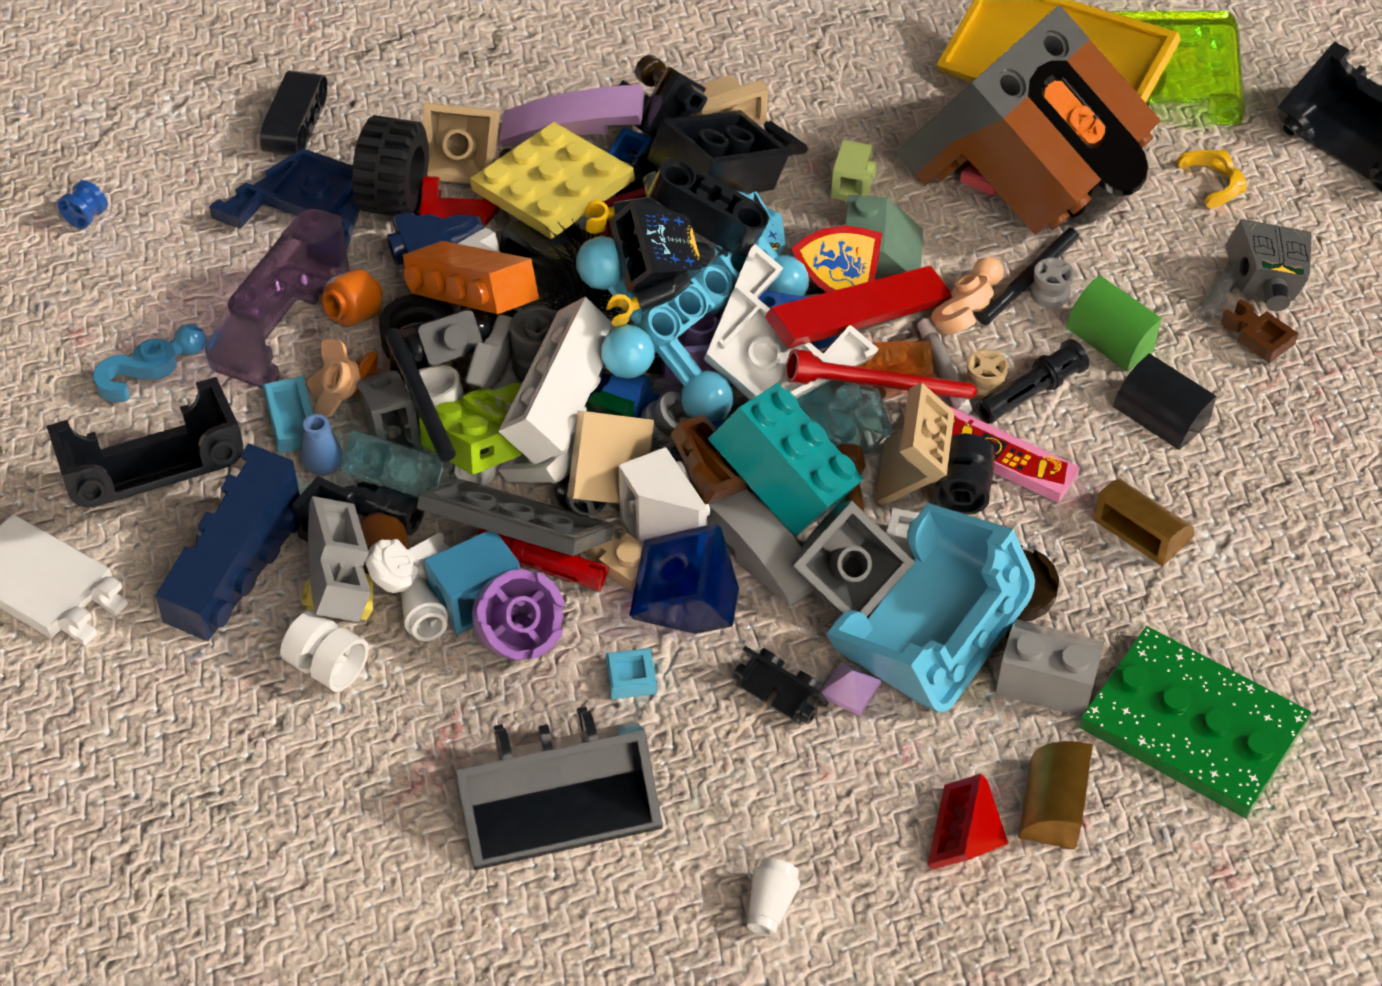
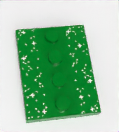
[1079,625,1311,819]

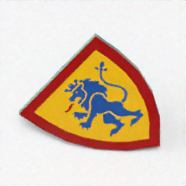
[789,225,882,293]

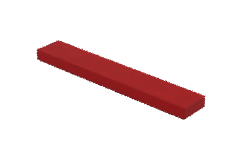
[764,265,952,349]

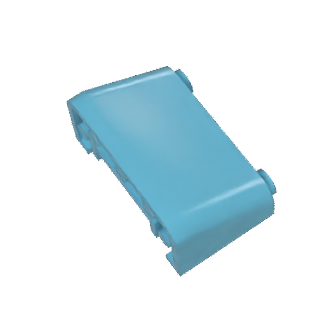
[827,503,1035,713]

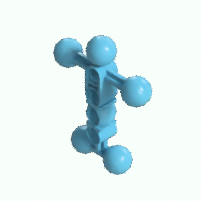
[576,191,809,422]

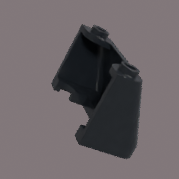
[1277,41,1382,193]
[46,377,244,508]

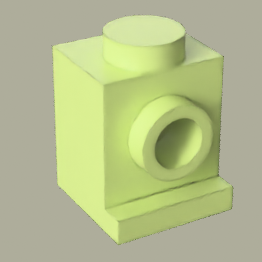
[831,140,877,201]

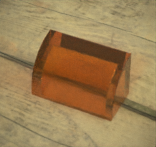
[847,341,933,386]

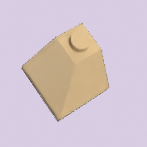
[422,103,500,185]

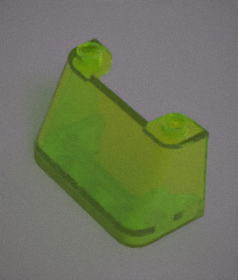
[1112,11,1245,125]

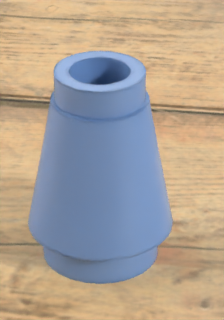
[300,414,343,476]

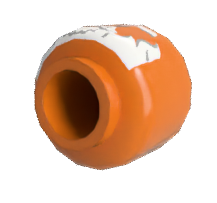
[321,269,383,327]

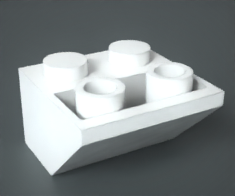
[619,447,710,566]

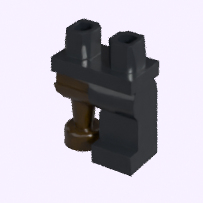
[619,55,708,138]

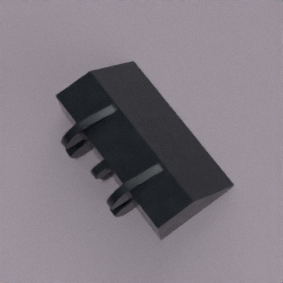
[451,706,663,870]

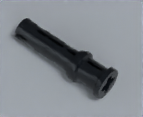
[976,339,1089,424]

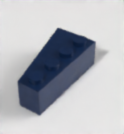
[155,443,300,641]

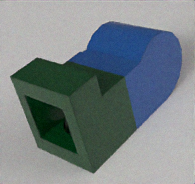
[587,373,651,418]

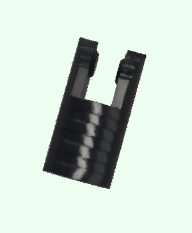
[345,481,425,535]

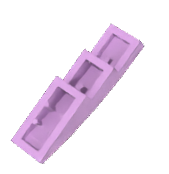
[499,84,645,146]

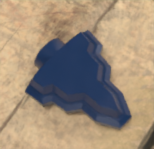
[387,212,484,266]

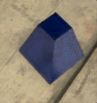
[629,523,739,634]

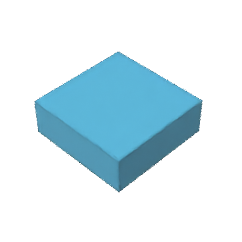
[605,648,657,700]

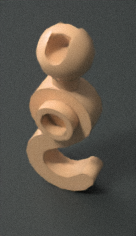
[931,256,1004,335]

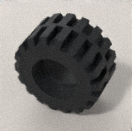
[352,115,429,216]

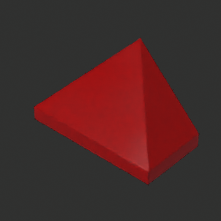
[927,774,1009,869]

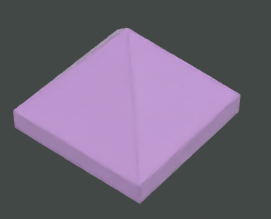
[821,661,882,716]

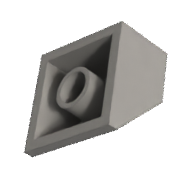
[996,619,1105,717]

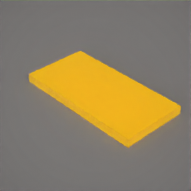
[936,0,1181,103]

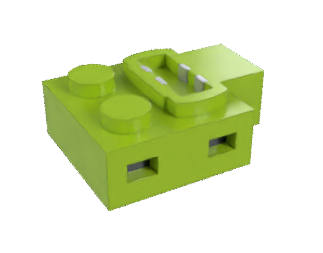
[419,382,524,475]

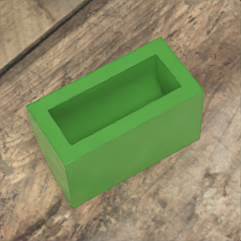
[1066,275,1162,371]

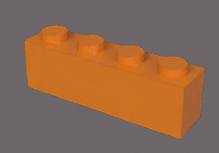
[403,241,539,314]

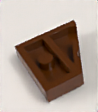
[671,414,750,505]

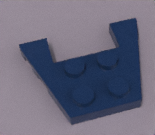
[209,148,360,265]

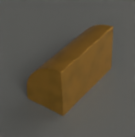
[1093,479,1194,567]
[1018,741,1093,849]

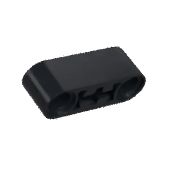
[260,70,328,155]
[647,159,769,256]

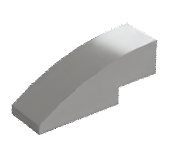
[707,489,815,606]
[308,496,371,622]

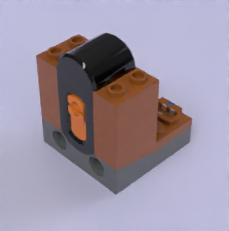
[895,4,1161,235]

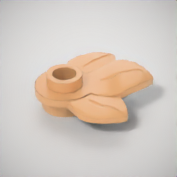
[306,338,361,419]

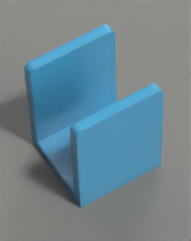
[424,531,520,635]

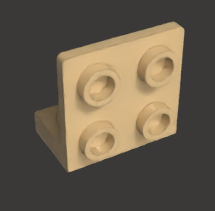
[691,75,768,125]
[875,383,955,506]

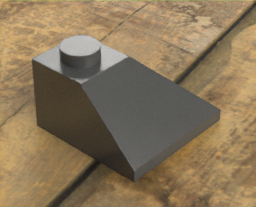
[791,501,915,617]

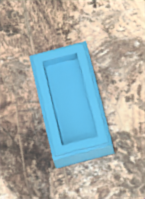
[262,376,313,454]

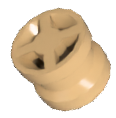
[964,349,1009,400]

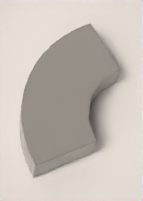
[466,314,513,388]

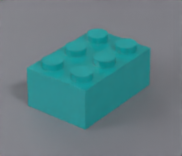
[708,383,864,537]

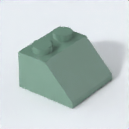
[846,195,923,280]

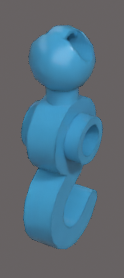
[93,324,206,402]

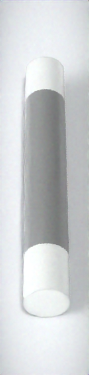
[917,318,972,414]

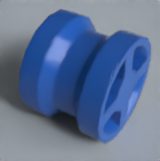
[57,180,108,229]

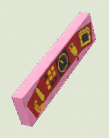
[947,405,1080,503]

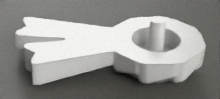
[366,532,450,593]

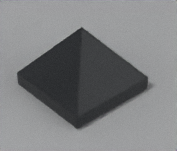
[764,120,809,156]

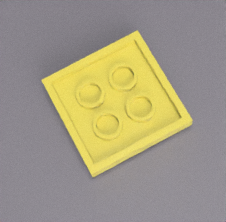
[470,122,635,239]

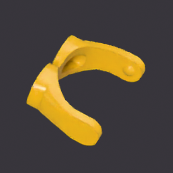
[1177,149,1247,209]

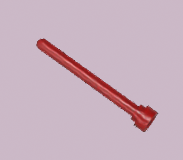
[786,349,977,399]

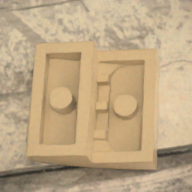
[567,411,654,503]

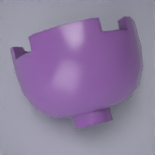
[472,569,565,660]

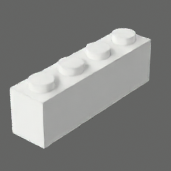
[498,297,617,464]

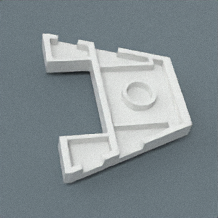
[703,244,878,400]

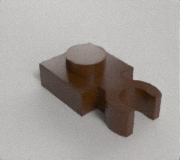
[1221,299,1298,363]

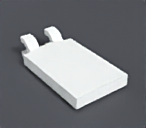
[0,514,128,646]

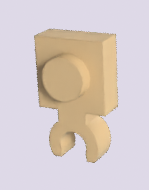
[583,533,661,592]

